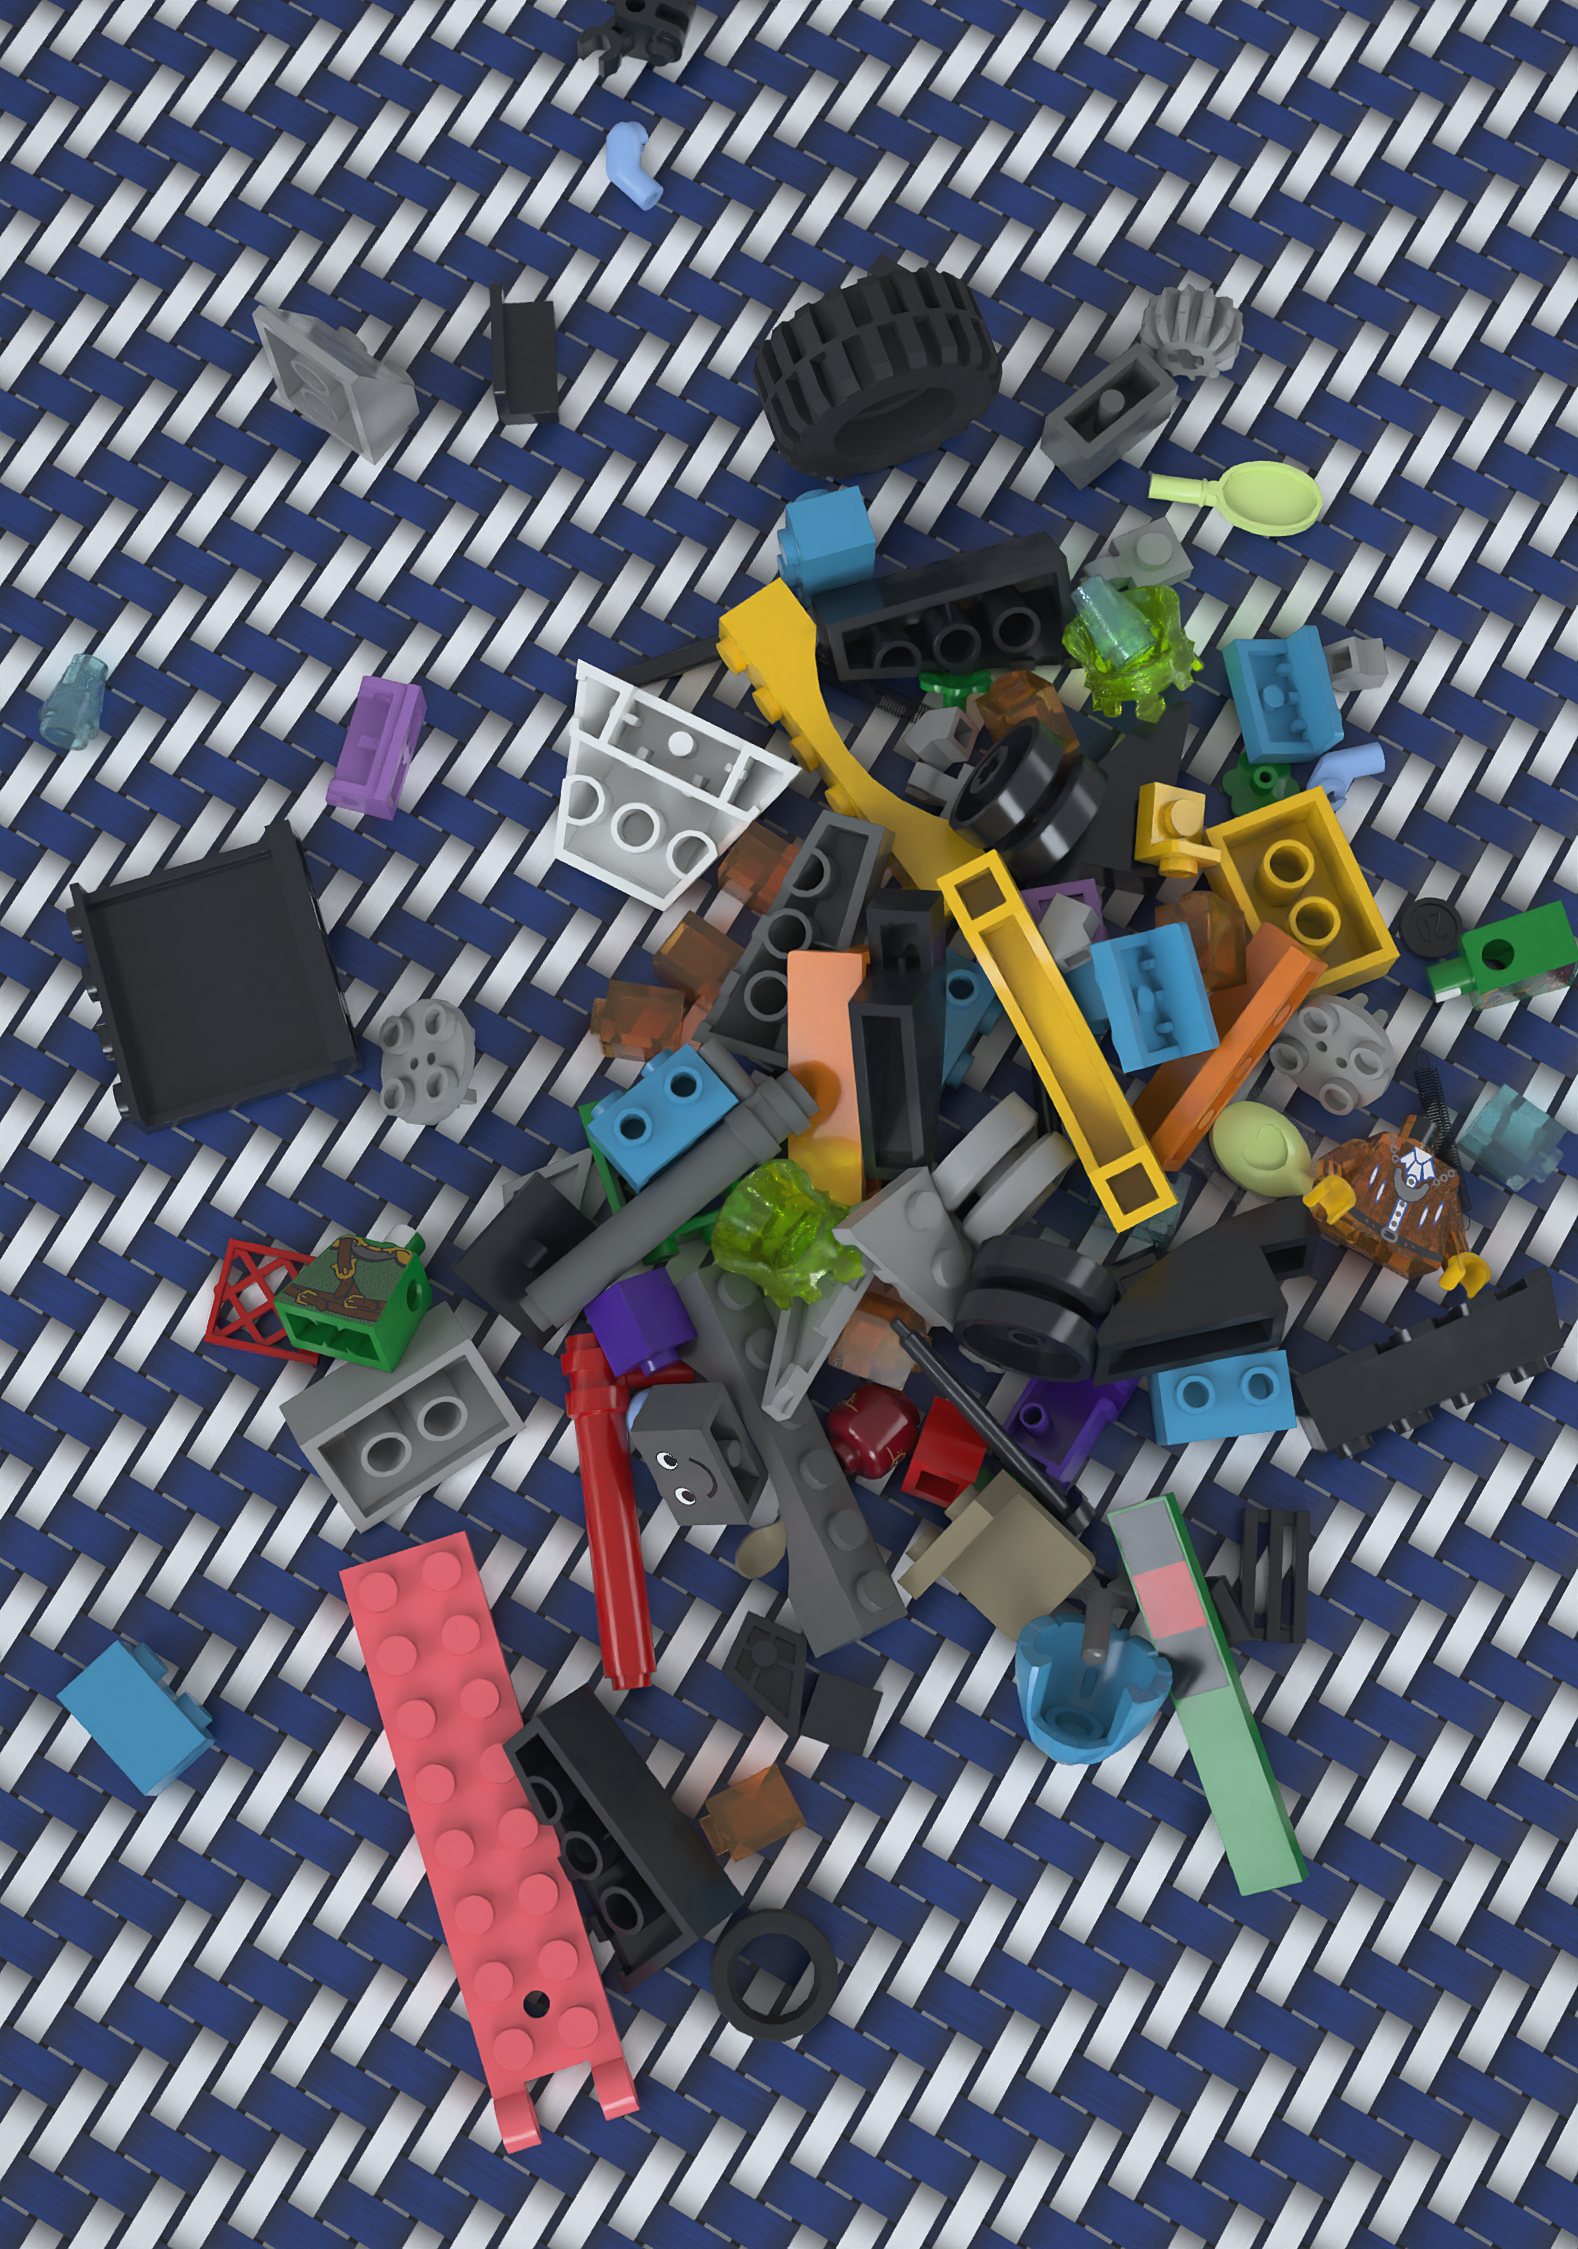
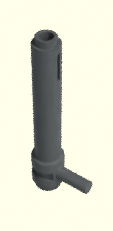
[519,1036,820,1332]

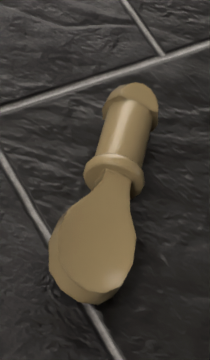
[735,1507,787,1579]

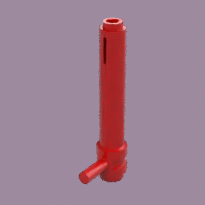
[560,1332,694,1691]

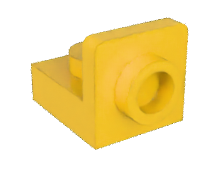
[1134,782,1223,879]

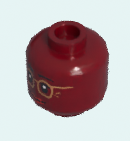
[823,1382,921,1480]

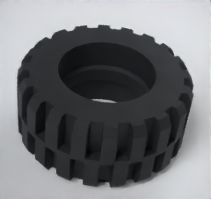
[752,267,1003,479]

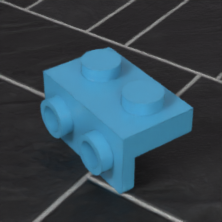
[1222,625,1344,764]
[1089,921,1219,1073]

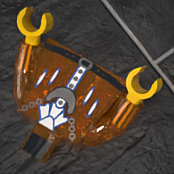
[1303,1115,1492,1299]

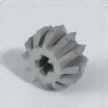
[1139,284,1244,381]

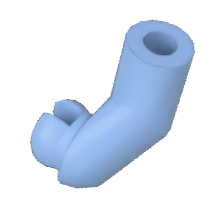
[606,121,663,211]
[1306,742,1385,812]

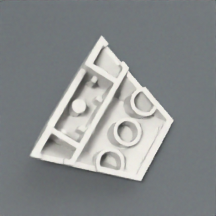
[553,659,804,912]

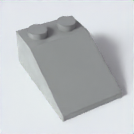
[252,305,420,466]

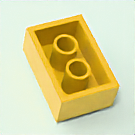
[1202,785,1400,996]

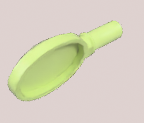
[1148,461,1323,536]
[1209,1101,1363,1240]

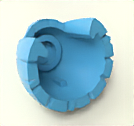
[1015,1613,1173,1766]

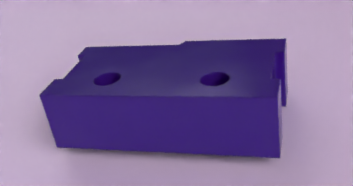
[1002,1326,1143,1491]

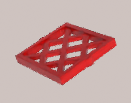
[203,1238,321,1367]

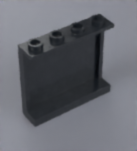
[66,819,366,1135]

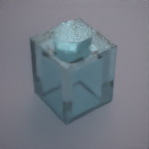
[1456,1084,1568,1192]

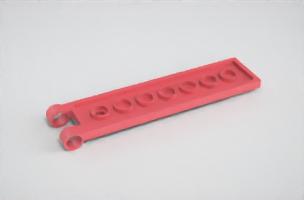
[339,1531,640,2154]

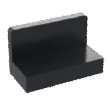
[489,282,560,426]

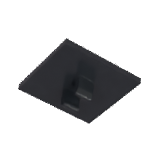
[450,1171,597,1351]

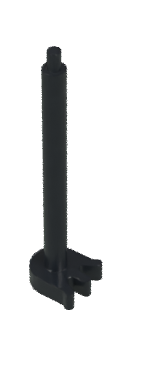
[889,1317,1095,1537]

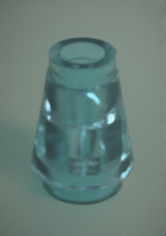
[1070,574,1158,671]
[38,653,109,751]

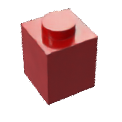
[900,1396,997,1508]

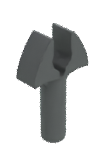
[1066,1551,1137,1666]

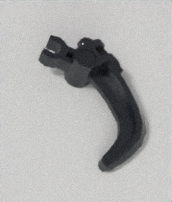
[577,0,697,78]

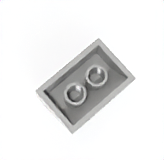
[279,1300,526,1534]

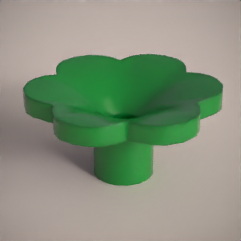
[919,669,993,714]
[1221,752,1300,818]

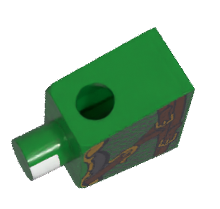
[1425,900,1578,1011]
[273,1224,433,1373]

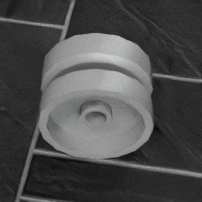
[931,1091,1079,1251]

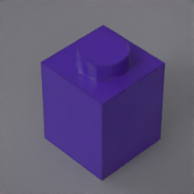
[583,1266,698,1378]

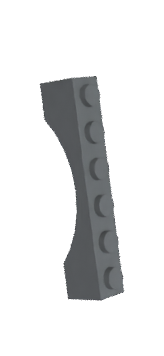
[674,1256,908,1658]

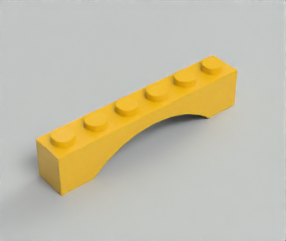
[716,577,986,925]
[936,849,1180,1233]

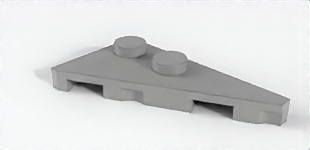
[832,1167,1007,1373]
[761,1200,875,1422]

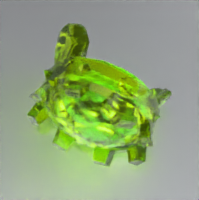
[1062,585,1204,723]
[711,1159,863,1311]

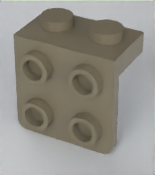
[897,1469,1096,1642]

